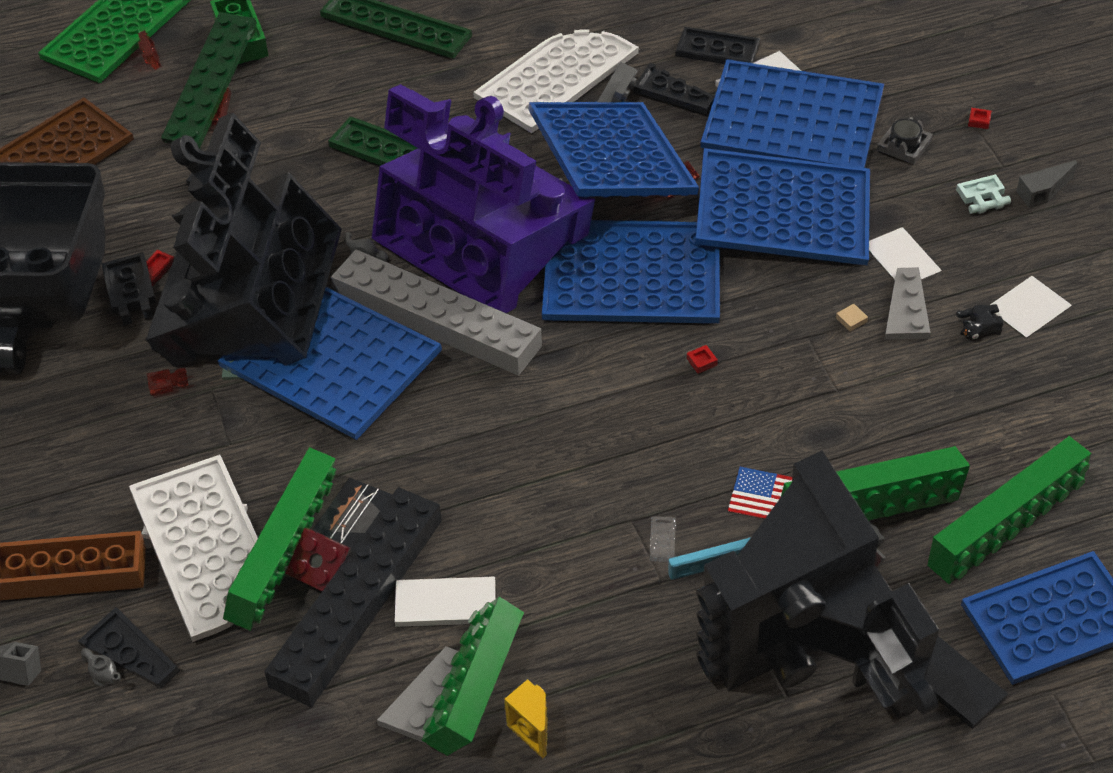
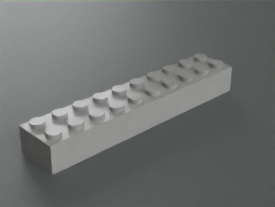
[331,250,542,376]

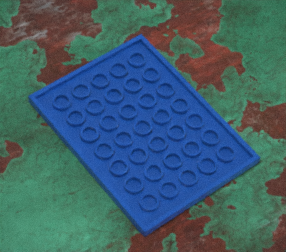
[528,102,699,198]
[695,148,870,266]
[542,220,720,323]

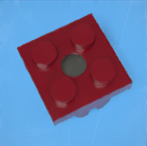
[285,528,350,591]

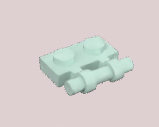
[956,174,1011,214]

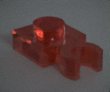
[147,368,189,396]

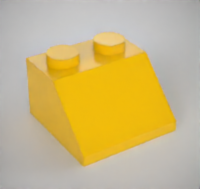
[504,679,547,758]

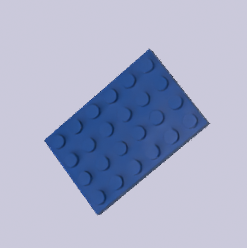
[961,551,1113,685]

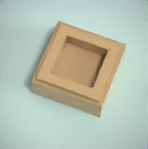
[836,304,868,332]

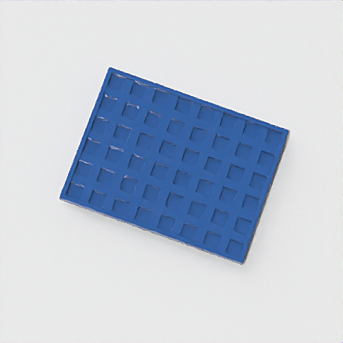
[700,59,884,168]
[218,287,442,440]

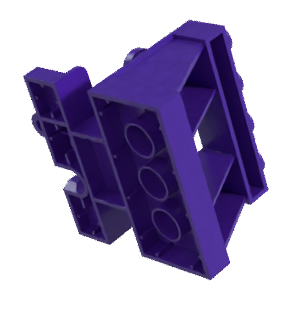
[372,84,595,313]

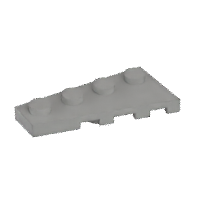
[885,267,930,340]
[377,646,458,743]

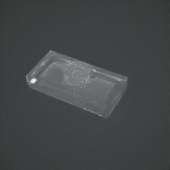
[650,516,676,562]

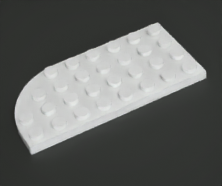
[474,30,638,133]
[129,455,258,642]

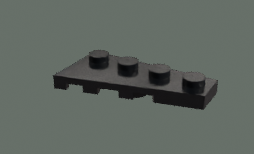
[634,62,715,115]

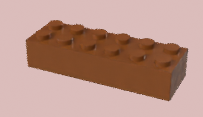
[0,531,146,600]

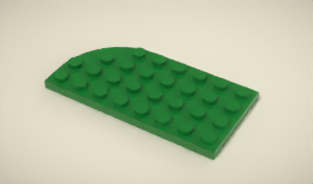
[38,0,190,83]

